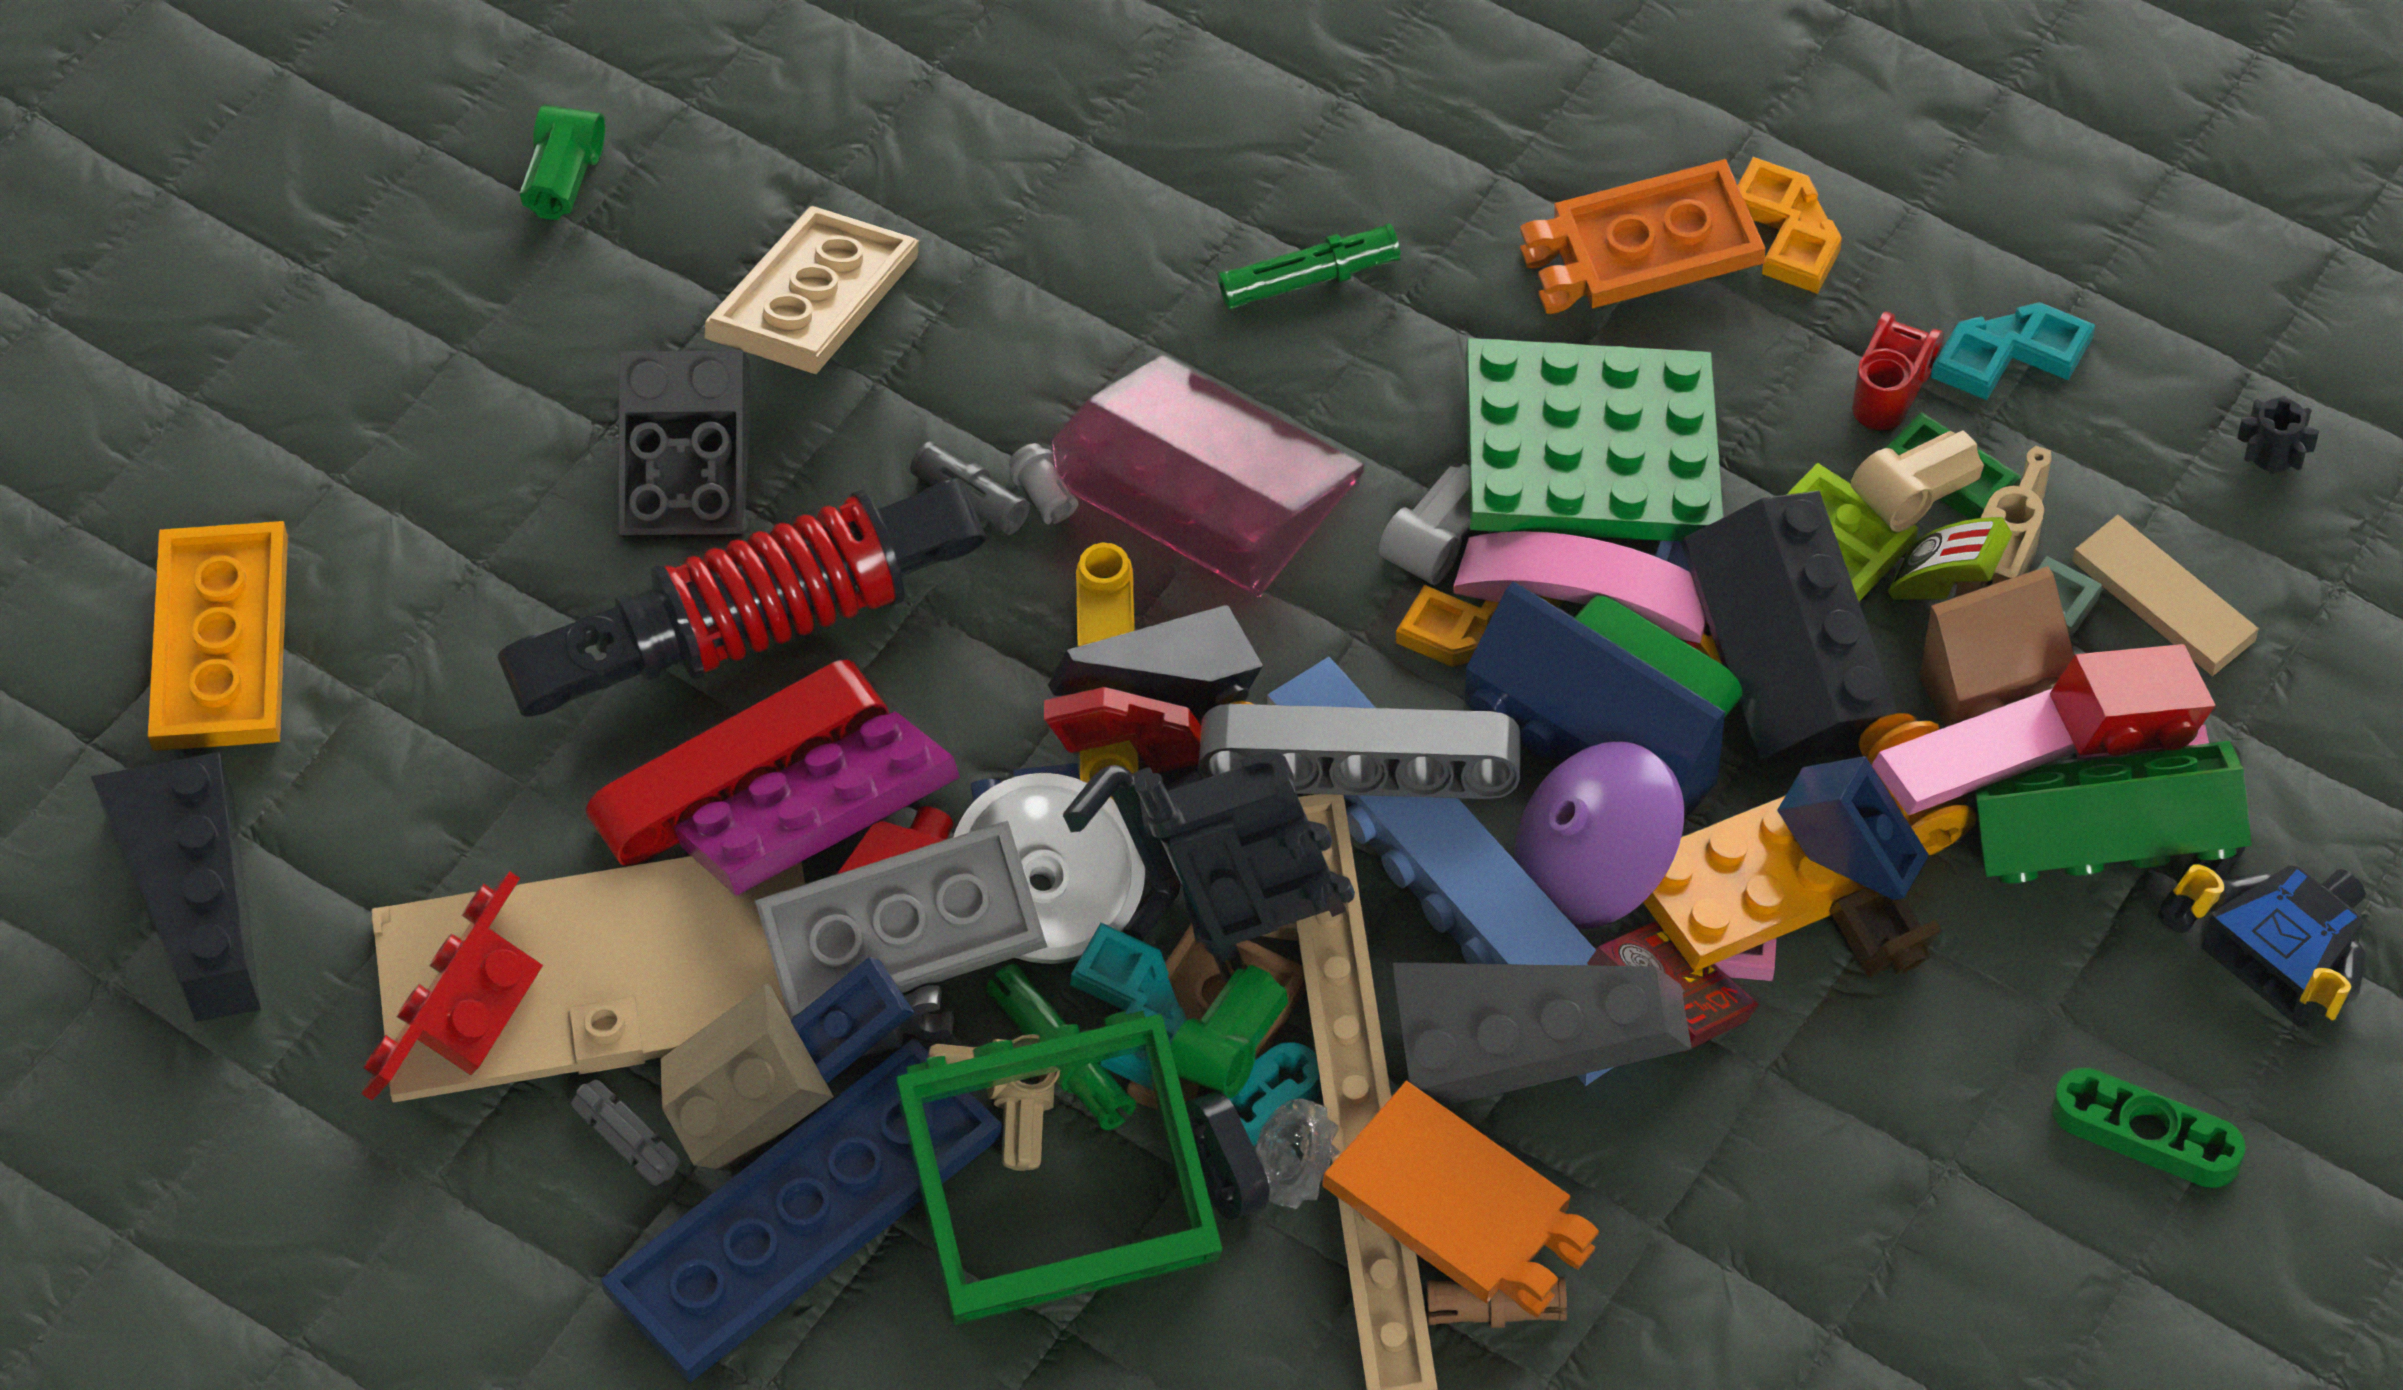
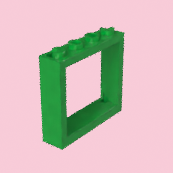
[896,1010,1222,1325]

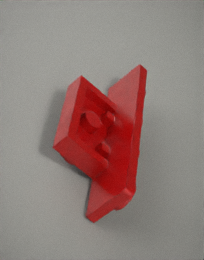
[361,871,543,1101]

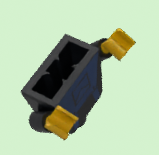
[2173,865,2366,1027]

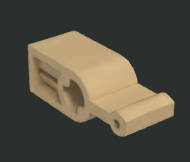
[1955,446,2051,597]

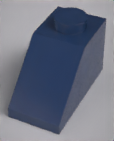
[1777,756,1929,900]

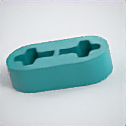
[1228,1042,1321,1146]

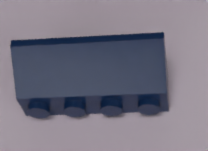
[1465,581,1725,821]

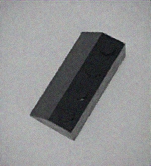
[1681,490,1898,766]

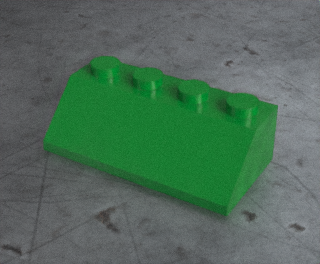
[1972,741,2252,883]

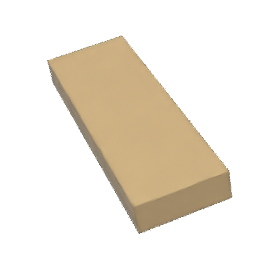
[2072,515,2259,676]

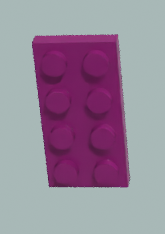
[674,711,960,896]

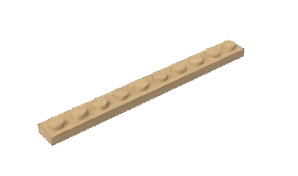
[1296,794,1438,1390]

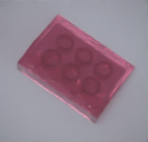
[1053,355,1364,597]

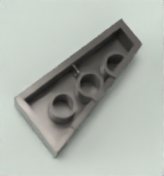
[1392,963,1691,1106]

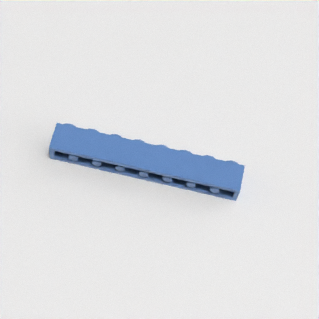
[1267,657,1614,1086]

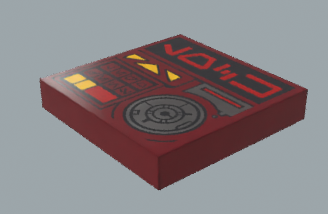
[1587,921,1759,1052]

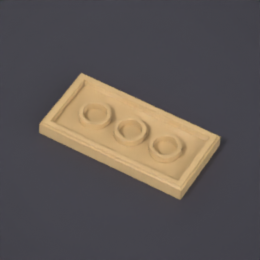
[704,206,919,374]

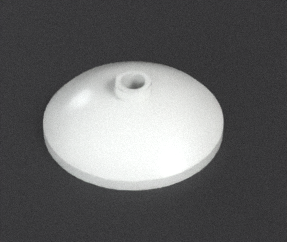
[953,773,1145,964]

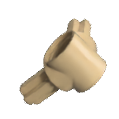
[927,1034,1060,1171]

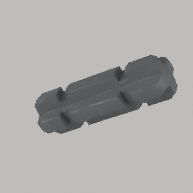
[571,1080,680,1186]

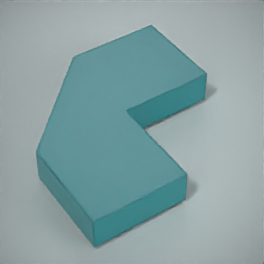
[1931,302,2096,400]
[1070,922,1187,1091]

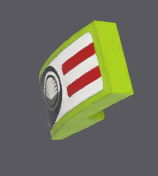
[1888,517,2013,600]

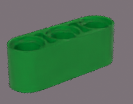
[1574,595,1743,718]

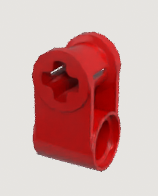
[1852,311,1944,431]

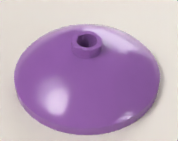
[1514,742,1684,929]

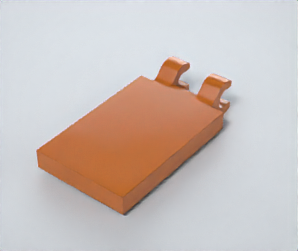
[1520,159,1766,314]
[1322,1080,1599,1318]

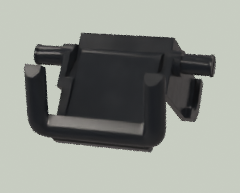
[1063,752,1355,982]

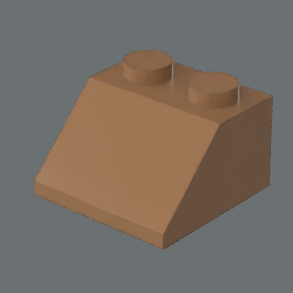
[1919,566,2074,727]

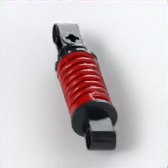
[497,480,987,717]

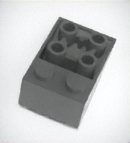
[619,350,751,536]

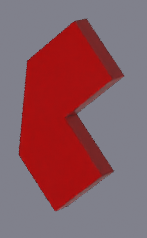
[1044,687,1201,773]

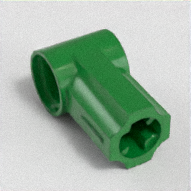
[520,104,606,220]
[1170,964,1288,1098]

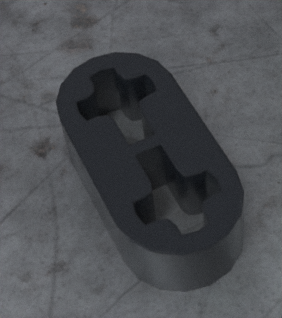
[1185,1091,1270,1220]

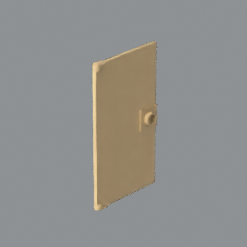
[371,856,805,1103]

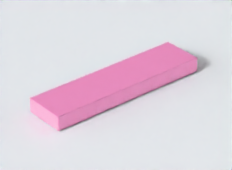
[1871,688,2078,815]

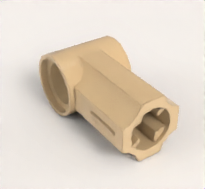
[1851,430,1984,532]

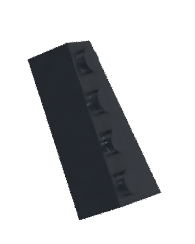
[91,752,261,1022]

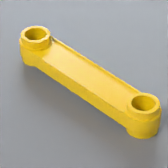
[1076,542,1139,802]

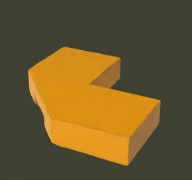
[1738,157,1842,294]
[1396,585,1563,667]

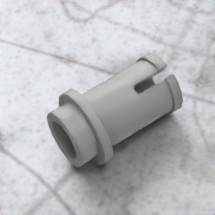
[1009,443,1078,524]

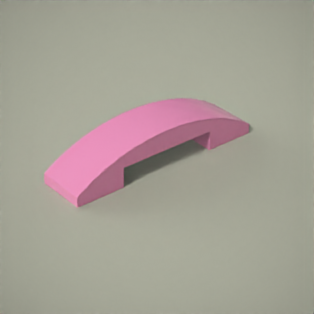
[1454,531,1707,643]

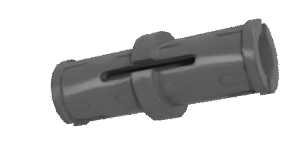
[910,441,1030,535]

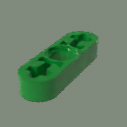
[2052,1067,2245,1188]

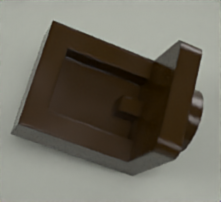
[1829,888,1942,978]

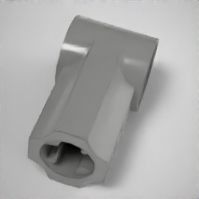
[1378,464,1471,586]

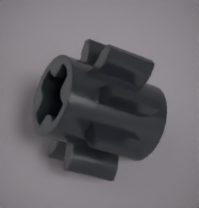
[2237,395,2319,474]

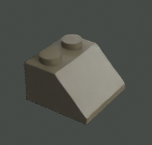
[661,984,834,1171]

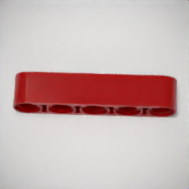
[586,660,889,866]

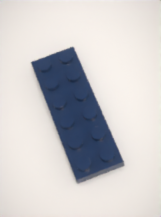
[601,1038,1003,1383]

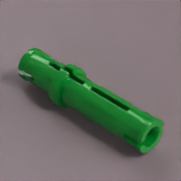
[1217,223,1401,310]
[986,964,1136,1130]

